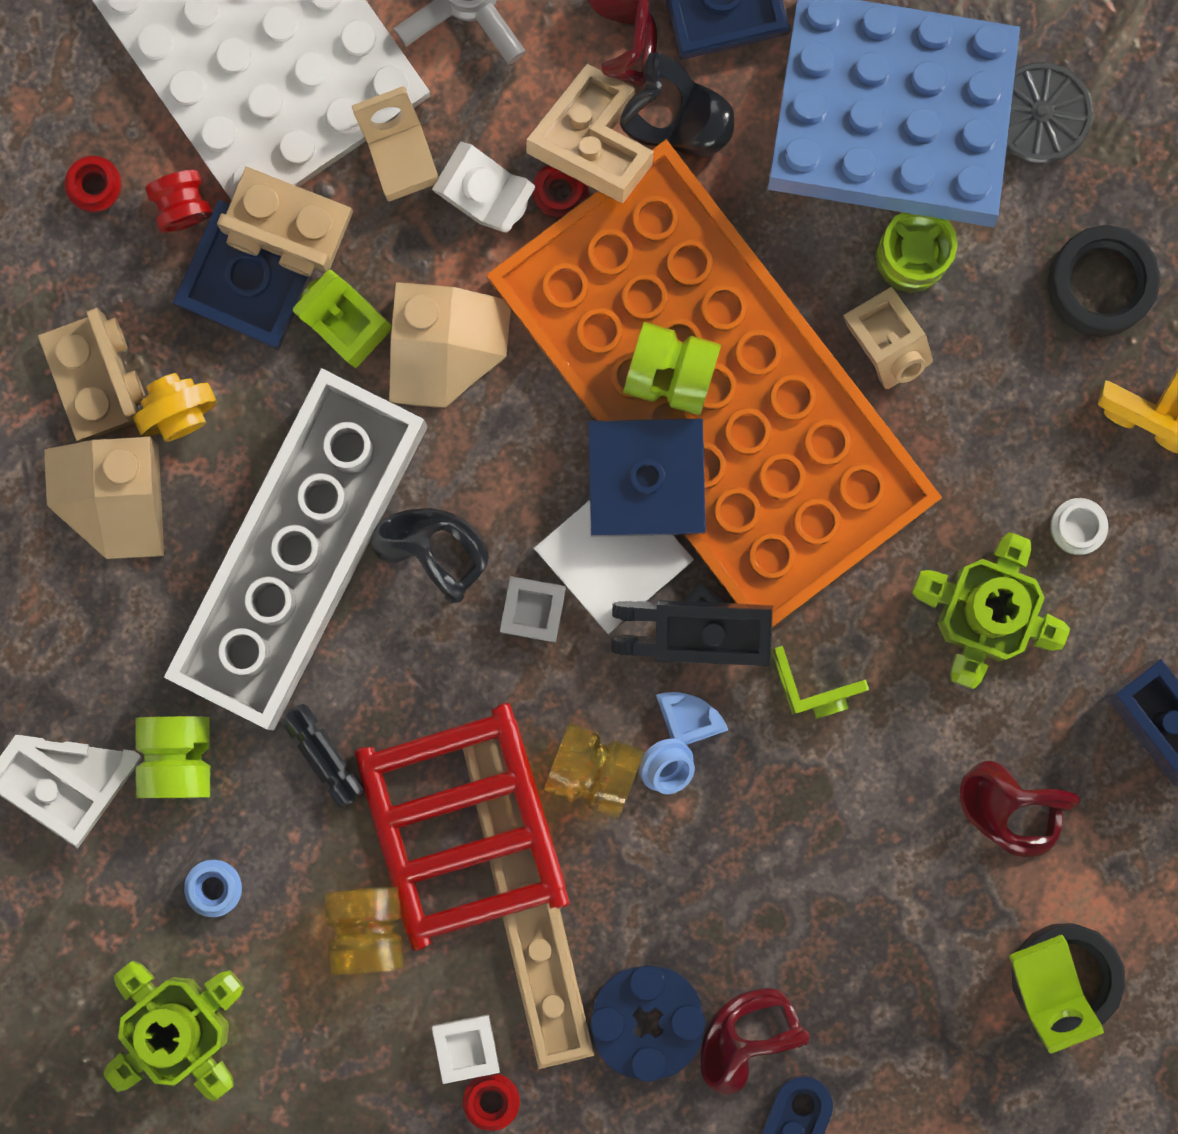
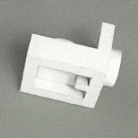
[432,141,535,233]

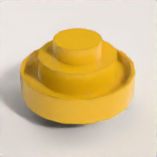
[133,373,218,442]

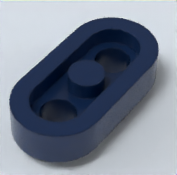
[760,1075,833,1134]

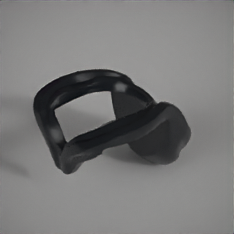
[620,52,734,157]
[372,508,489,604]

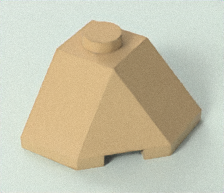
[389,282,511,409]
[44,437,164,559]

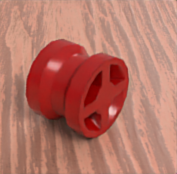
[145,169,212,233]

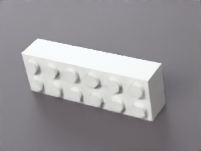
[164,368,428,730]

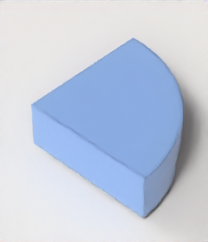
[656,692,728,745]

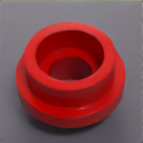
[65,156,122,213]
[532,165,588,219]
[463,1073,520,1131]

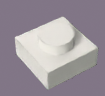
[432,1014,500,1084]

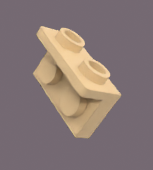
[217,166,353,277]
[38,308,146,442]

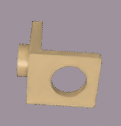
[352,86,439,202]

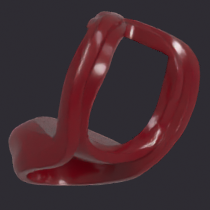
[587,0,657,86]
[960,761,1081,857]
[701,988,810,1095]

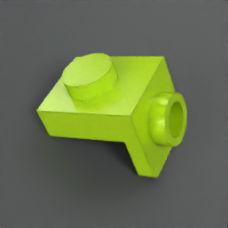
[293,270,392,368]

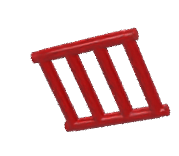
[354,703,570,951]

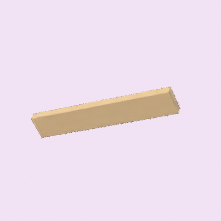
[463,738,594,1069]

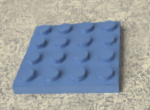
[767,0,1020,227]

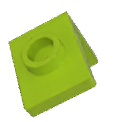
[772,645,869,719]
[1009,935,1104,1054]

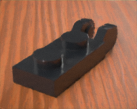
[611,600,773,666]

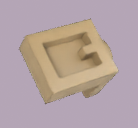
[843,287,933,389]

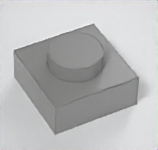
[500,576,566,643]

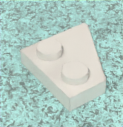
[0,735,142,849]

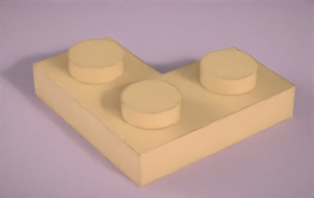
[526,64,654,203]

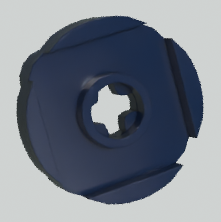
[590,965,706,1082]

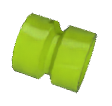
[876,212,958,293]
[623,322,721,416]
[136,716,210,798]

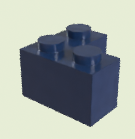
[1104,659,1178,786]

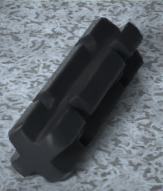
[281,704,365,808]

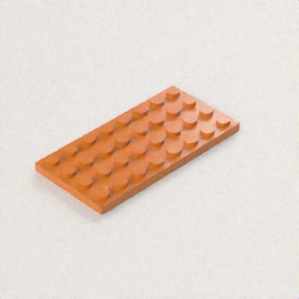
[486,139,942,627]

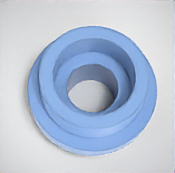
[638,738,695,794]
[184,860,242,917]

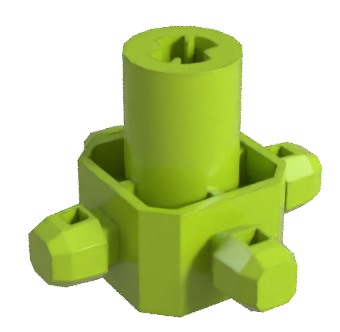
[911,532,1070,689]
[103,960,245,1102]

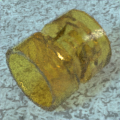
[543,722,644,819]
[323,886,405,975]

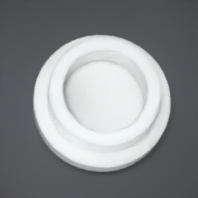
[1050,498,1108,555]

